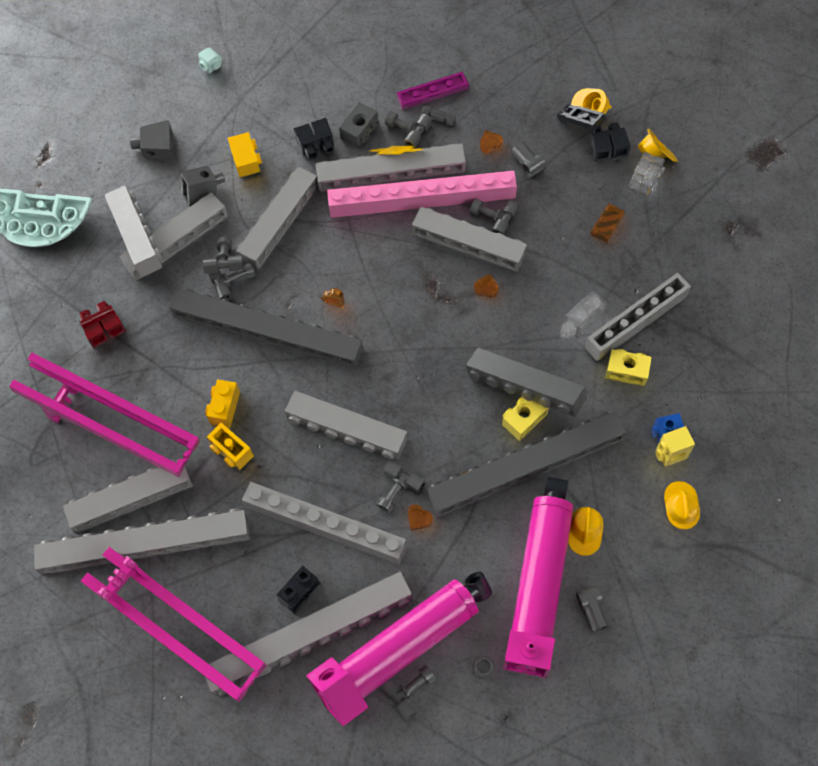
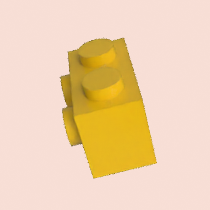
[228,132,262,178]
[205,379,240,428]
[207,423,254,471]

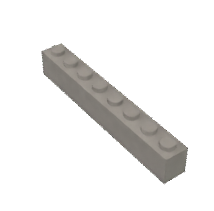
[315,144,466,192]
[242,482,407,565]

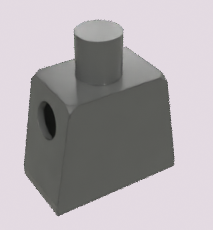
[130,120,174,160]
[181,166,225,206]

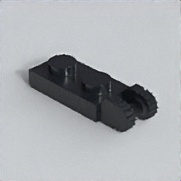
[557,104,606,131]

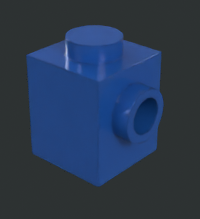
[651,413,684,443]

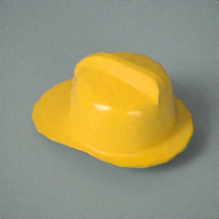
[571,88,612,114]
[638,128,678,162]
[664,481,700,530]
[568,507,603,556]

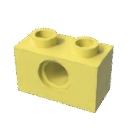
[605,349,652,386]
[502,397,549,441]
[656,426,695,467]

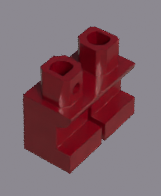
[79,301,126,348]

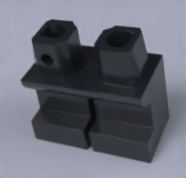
[293,118,334,160]
[590,122,631,162]
[276,565,322,615]

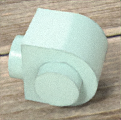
[198,47,222,74]

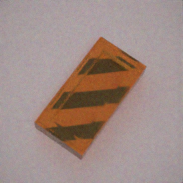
[590,203,625,243]

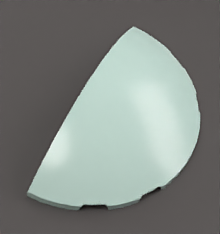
[0,189,92,247]

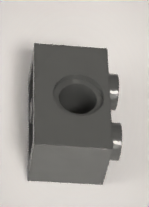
[339,102,379,148]

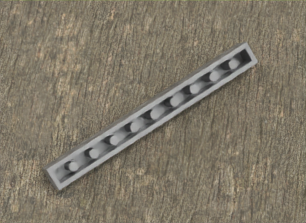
[34,509,250,575]
[205,571,412,696]

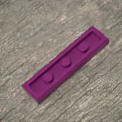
[396,71,469,110]

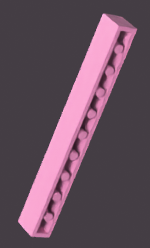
[327,171,517,218]

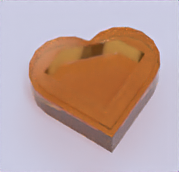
[480,130,503,153]
[474,274,499,298]
[321,288,345,308]
[408,504,433,531]

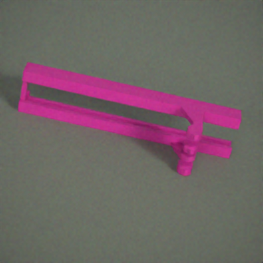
[9,352,199,477]
[81,547,267,702]

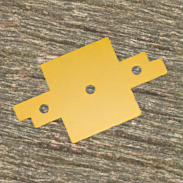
[369,146,423,154]

